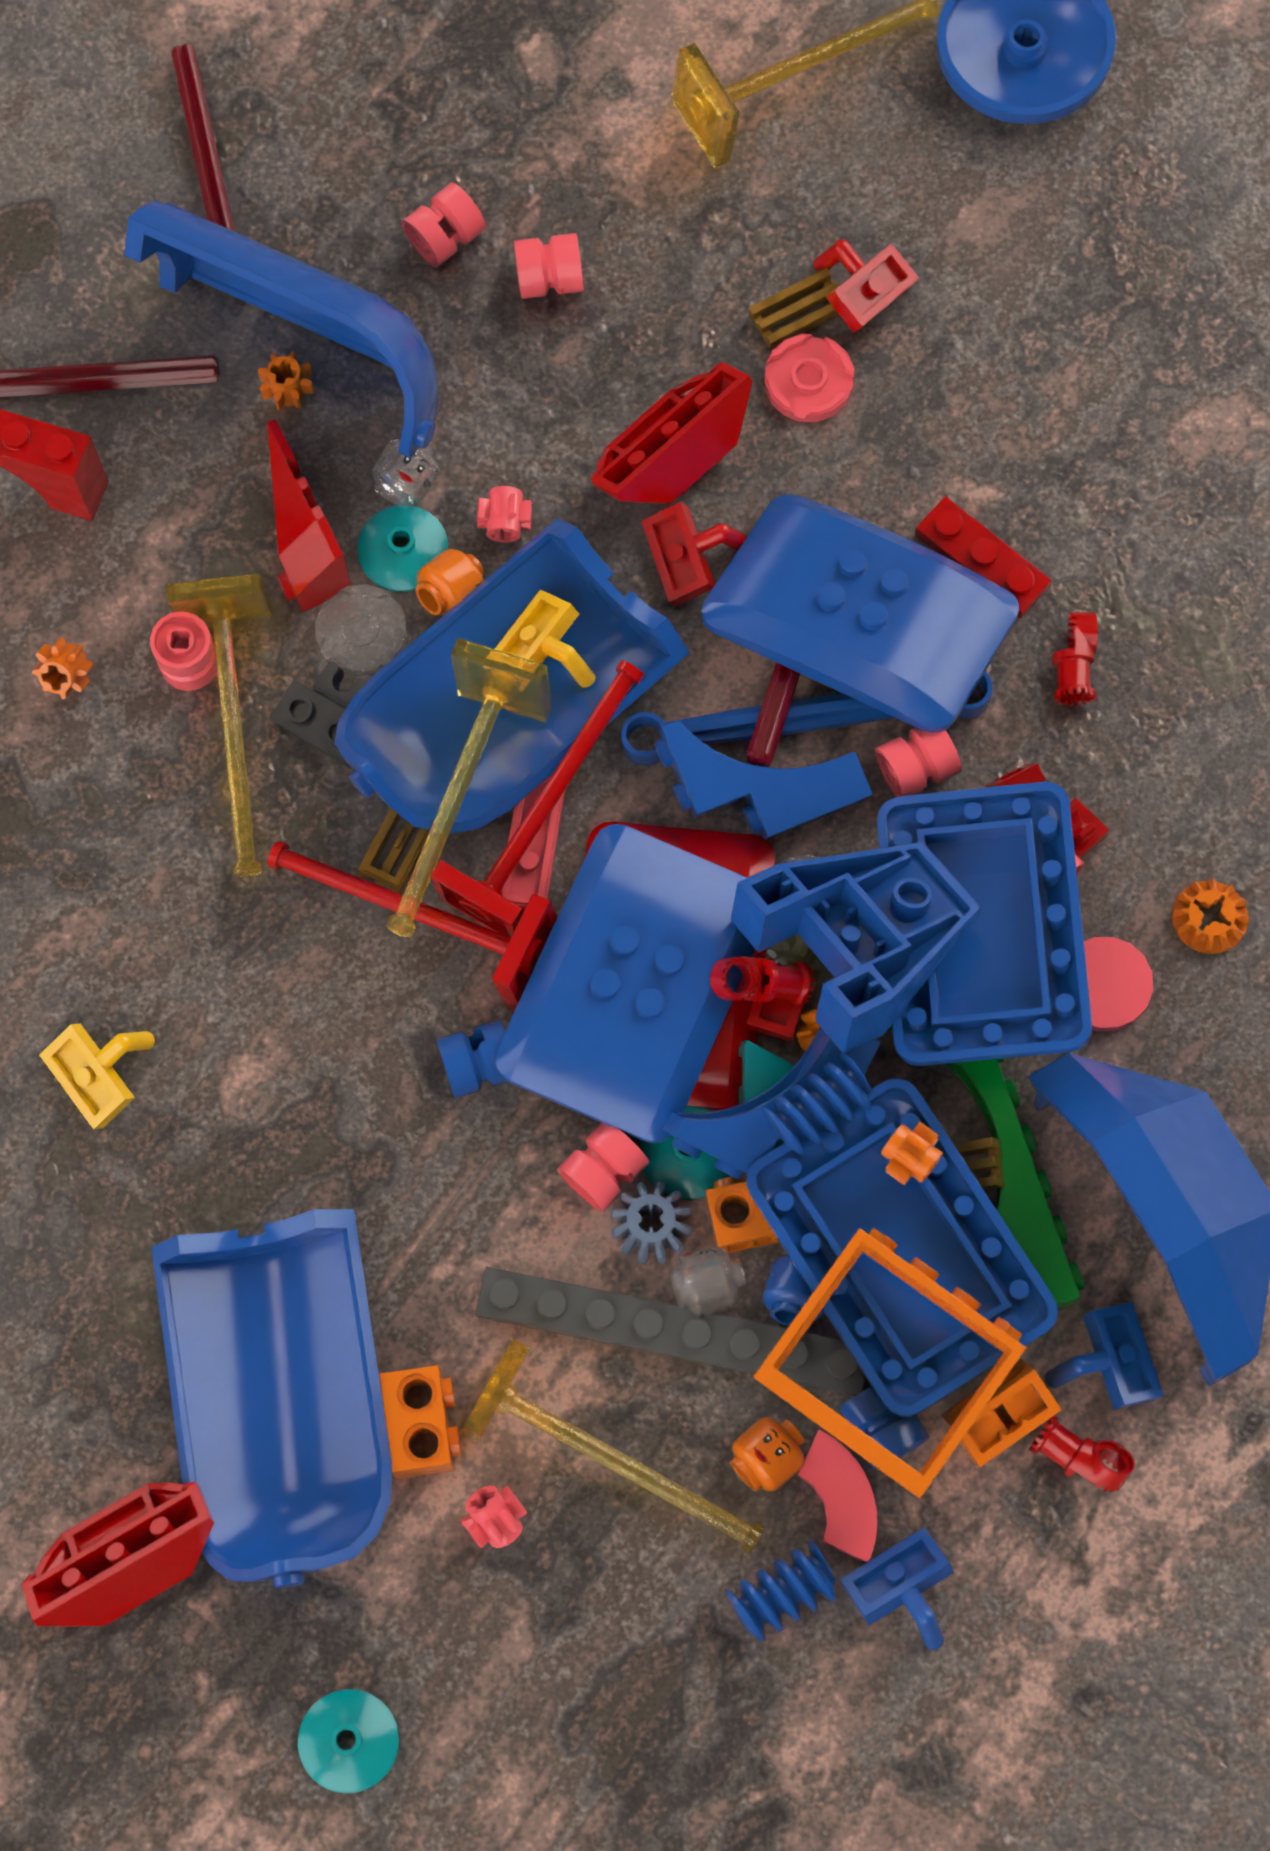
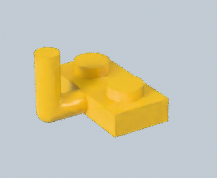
[485,590,596,688]
[40,1024,155,1130]

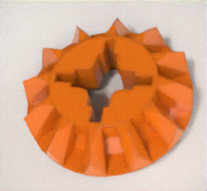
[1172,878,1250,954]

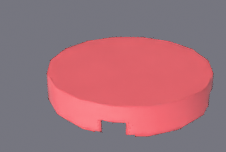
[764,334,854,422]
[1084,937,1154,1032]

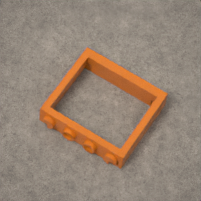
[753,1228,1027,1499]

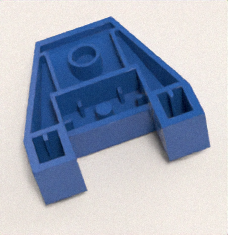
[731,842,981,1054]

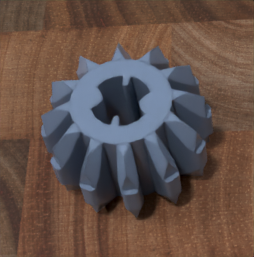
[610,1181,692,1265]

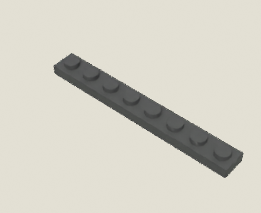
[475,1266,865,1396]

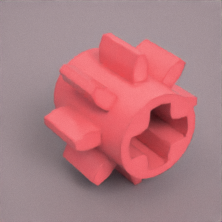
[477,486,532,543]
[461,1486,527,1548]

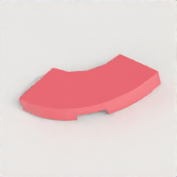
[798,1430,877,1563]

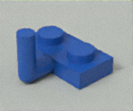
[1045,1302,1164,1410]
[840,1527,954,1650]

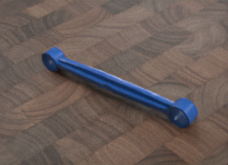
[621,672,992,766]

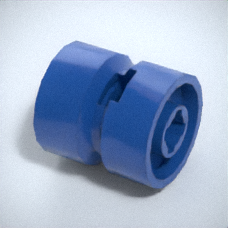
[436,1019,508,1099]
[839,1386,930,1470]

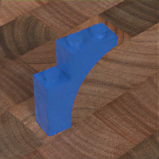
[654,720,873,841]
[663,1027,881,1180]

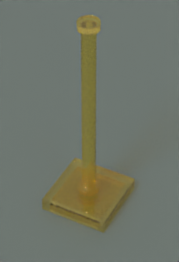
[671,0,939,168]
[166,573,271,877]
[386,638,552,937]
[460,1339,764,1553]

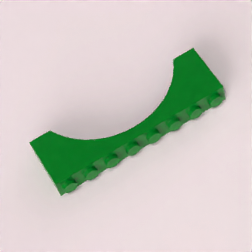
[888,1025,1084,1311]

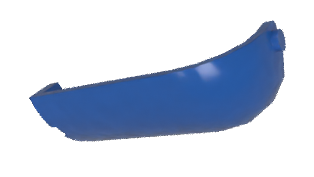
[124,201,439,458]
[334,519,690,834]
[151,1209,392,1589]

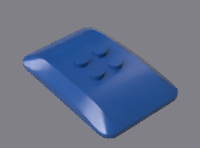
[701,494,1019,733]
[877,782,1092,1066]
[496,824,755,1144]
[747,1078,1058,1417]

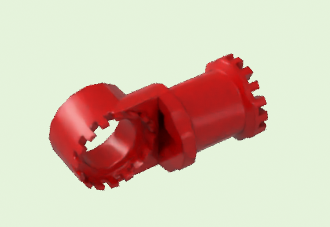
[1052,612,1098,706]
[710,956,815,1005]
[1028,1415,1135,1492]

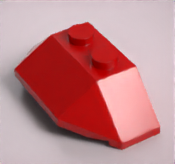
[590,361,753,504]
[21,1482,214,1627]

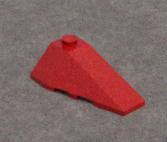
[267,419,353,612]

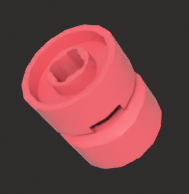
[401,182,487,268]
[514,233,584,299]
[150,611,219,691]
[874,727,962,797]
[557,1123,649,1213]

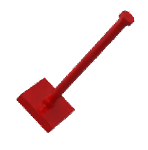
[430,660,644,937]
[267,841,558,1011]

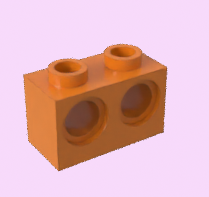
[706,1177,780,1256]
[940,1359,1062,1467]
[379,1365,462,1479]

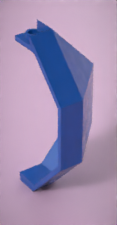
[1027,1053,1270,1387]

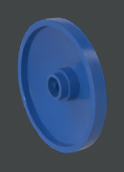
[937,0,1116,124]

